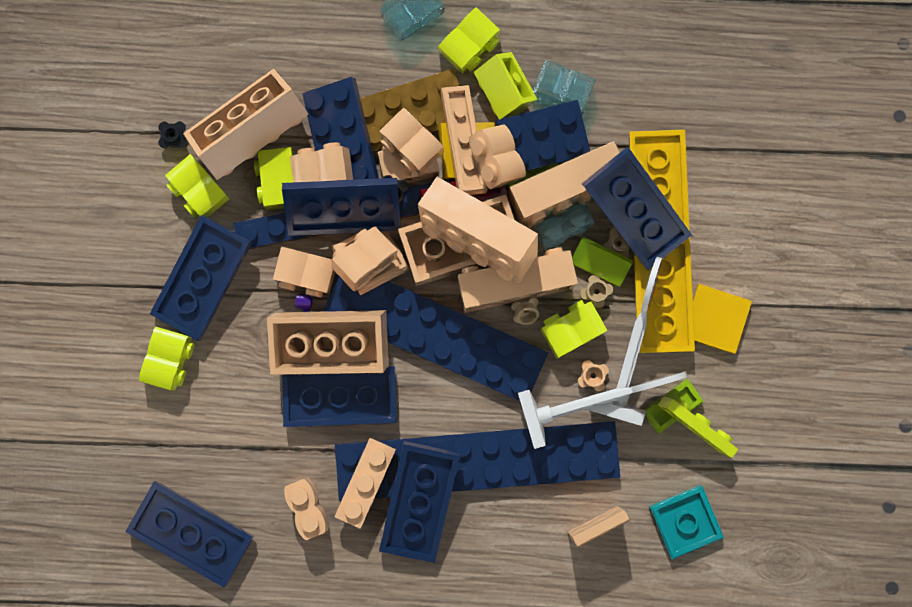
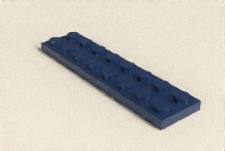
[322,276,549,401]

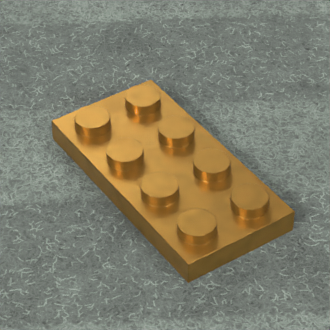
[360,68,460,153]

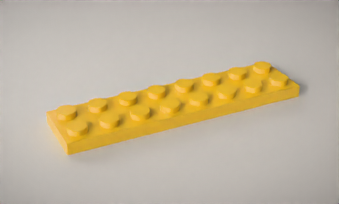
[629,129,695,353]

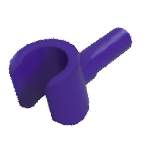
[295,294,313,312]

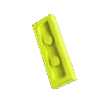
[658,396,738,458]

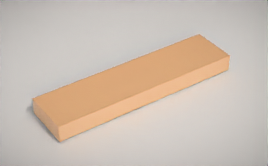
[440,85,487,195]

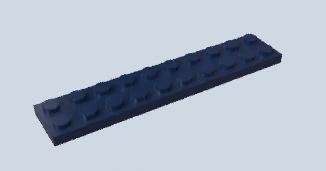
[335,421,621,501]

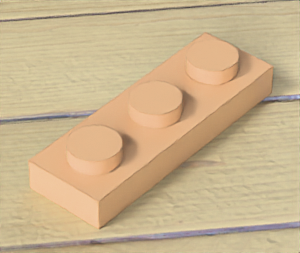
[334,438,396,529]

